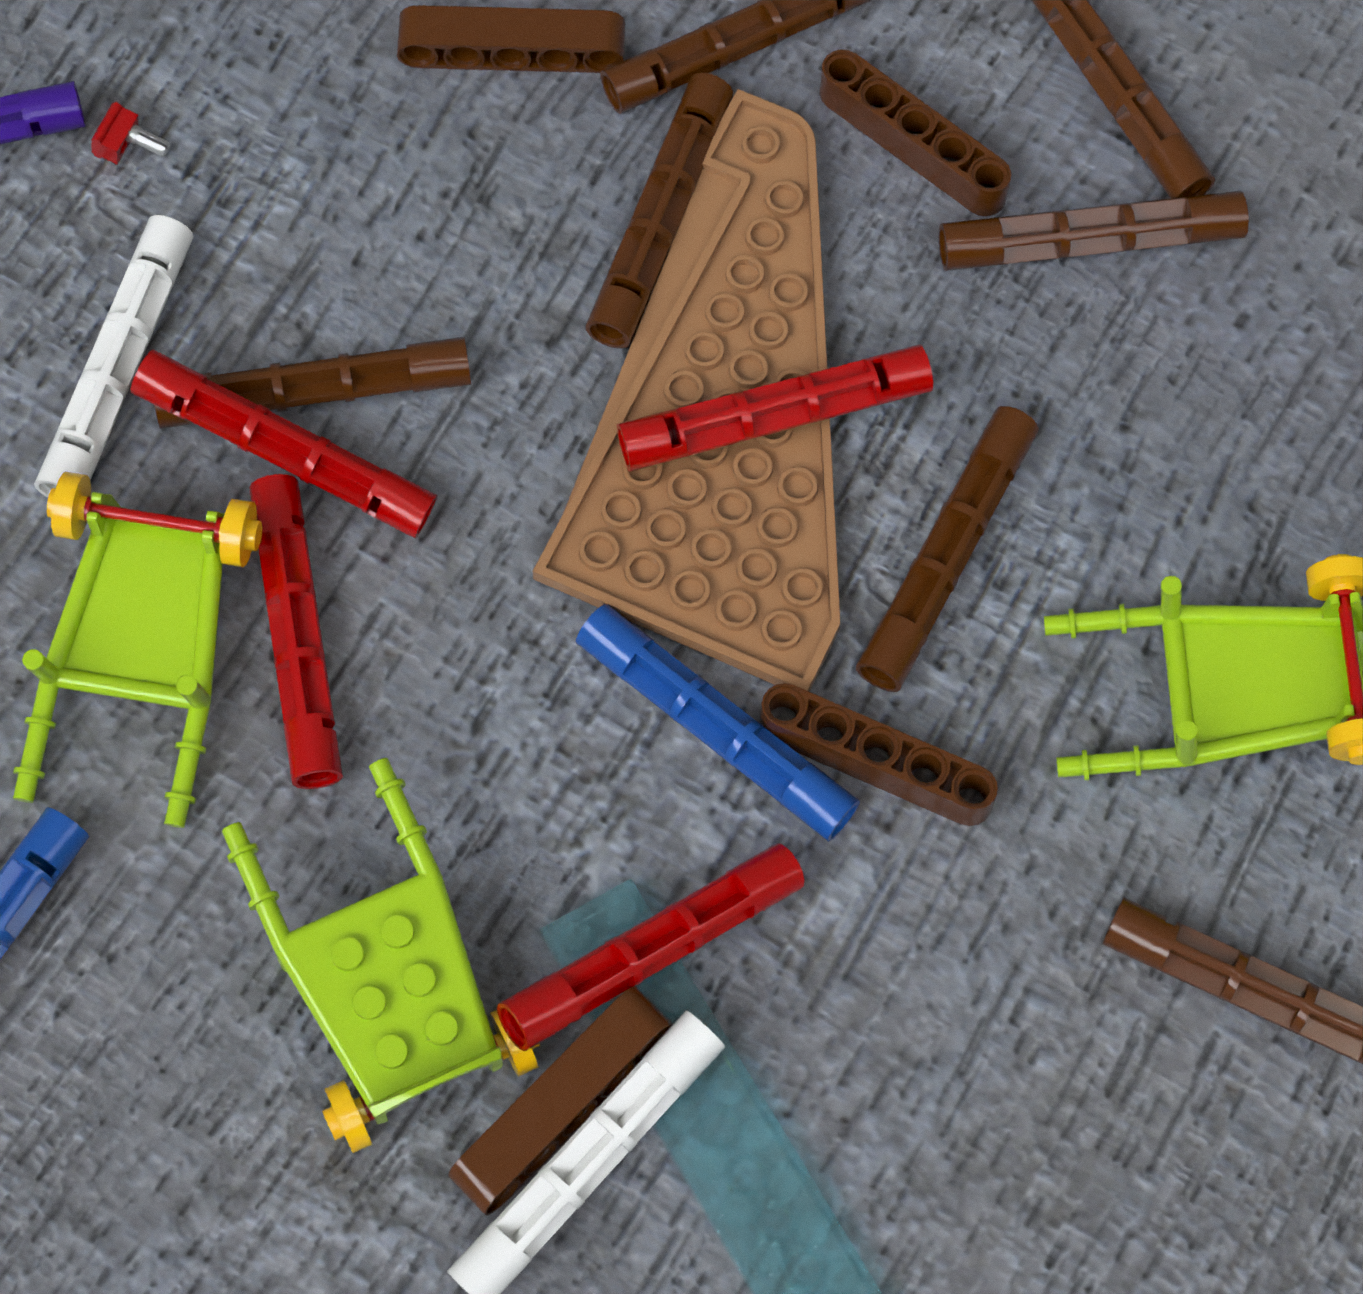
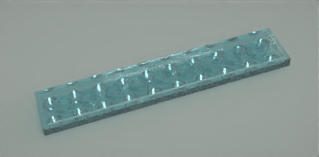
[540,879,882,1294]

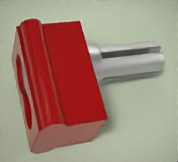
[91,102,170,165]

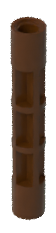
[600,0,872,114]
[1032,0,1215,198]
[585,73,733,349]
[939,191,1249,271]
[155,337,471,429]
[856,406,1039,692]
[1102,897,1363,1064]

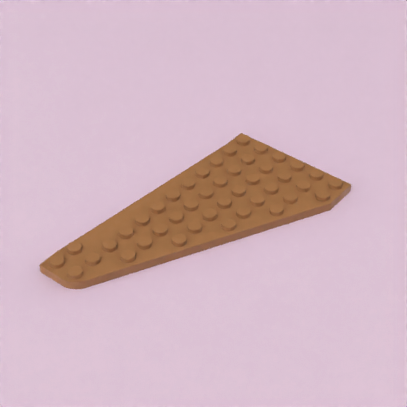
[532,89,840,692]

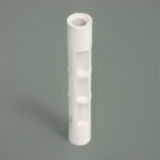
[34,215,193,497]
[447,1010,725,1294]

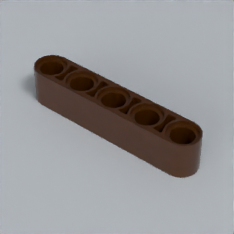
[397,5,625,73]
[819,49,1011,217]
[760,683,998,826]
[448,986,674,1216]

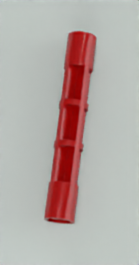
[617,344,933,472]
[130,349,438,539]
[249,474,343,789]
[497,843,805,1051]

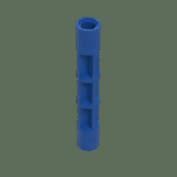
[576,604,860,842]
[0,807,90,959]

